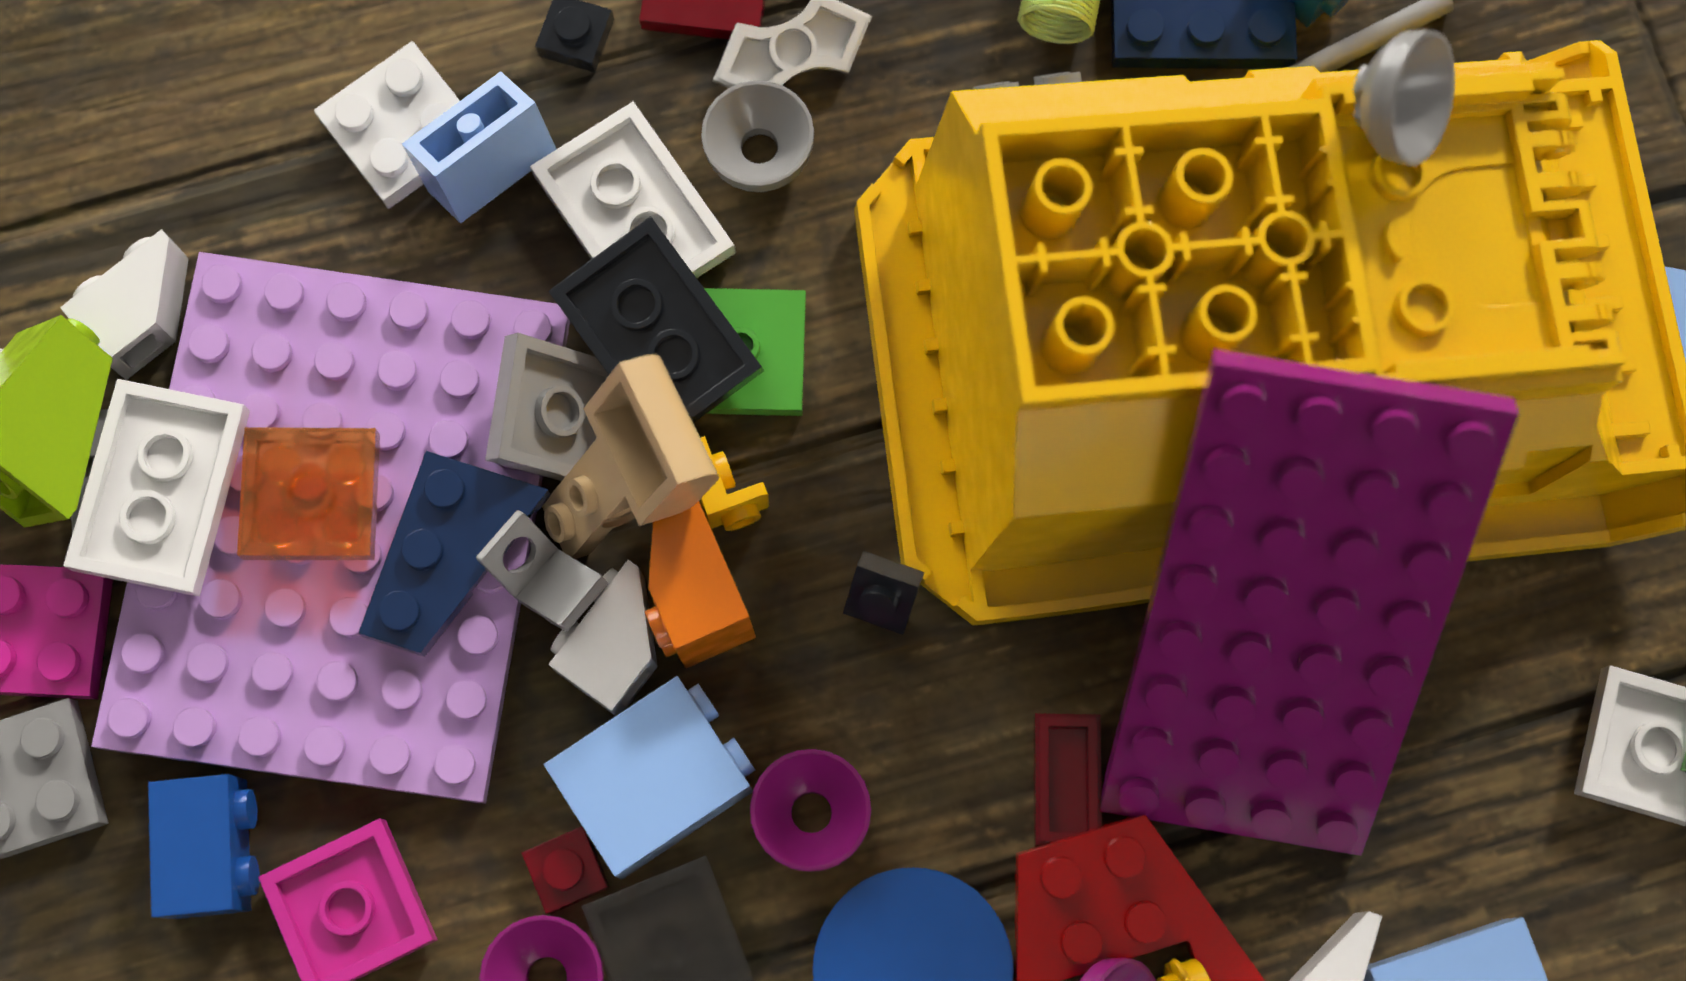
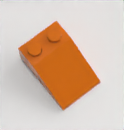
[644,501,756,668]

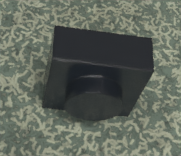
[535,0,614,73]
[843,551,924,635]

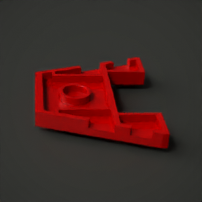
[1015,814,1265,981]

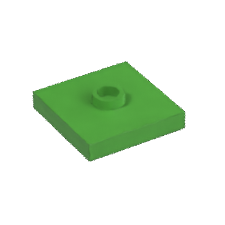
[704,288,806,416]

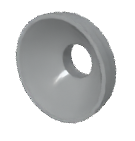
[1353,29,1455,166]
[701,80,814,192]

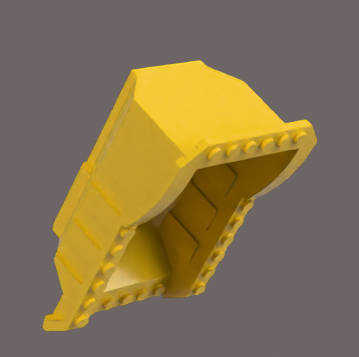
[854,40,1686,626]

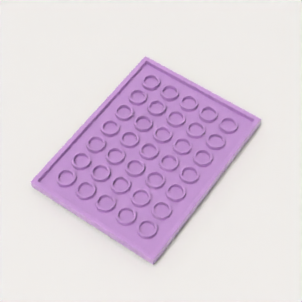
[91,252,570,804]

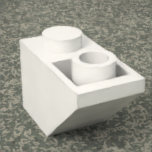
[60,229,189,380]
[548,560,657,716]

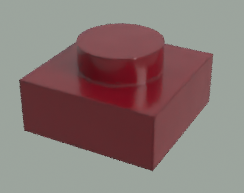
[521,826,610,915]

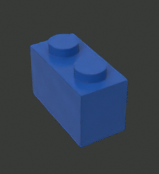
[148,774,260,919]

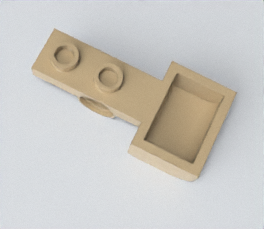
[542,355,719,559]

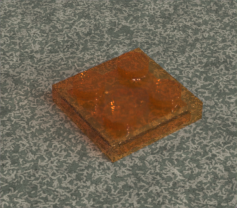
[237,427,380,560]

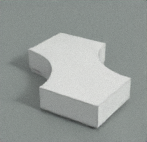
[713,0,872,88]

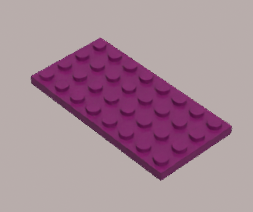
[1100,349,1519,856]

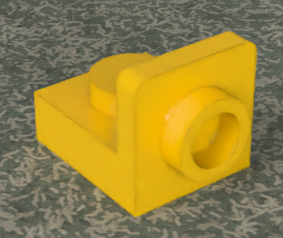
[700,436,769,531]

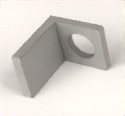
[476,510,608,632]

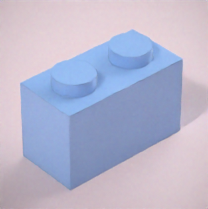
[402,71,556,223]

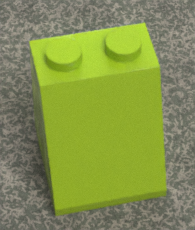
[0,315,113,528]

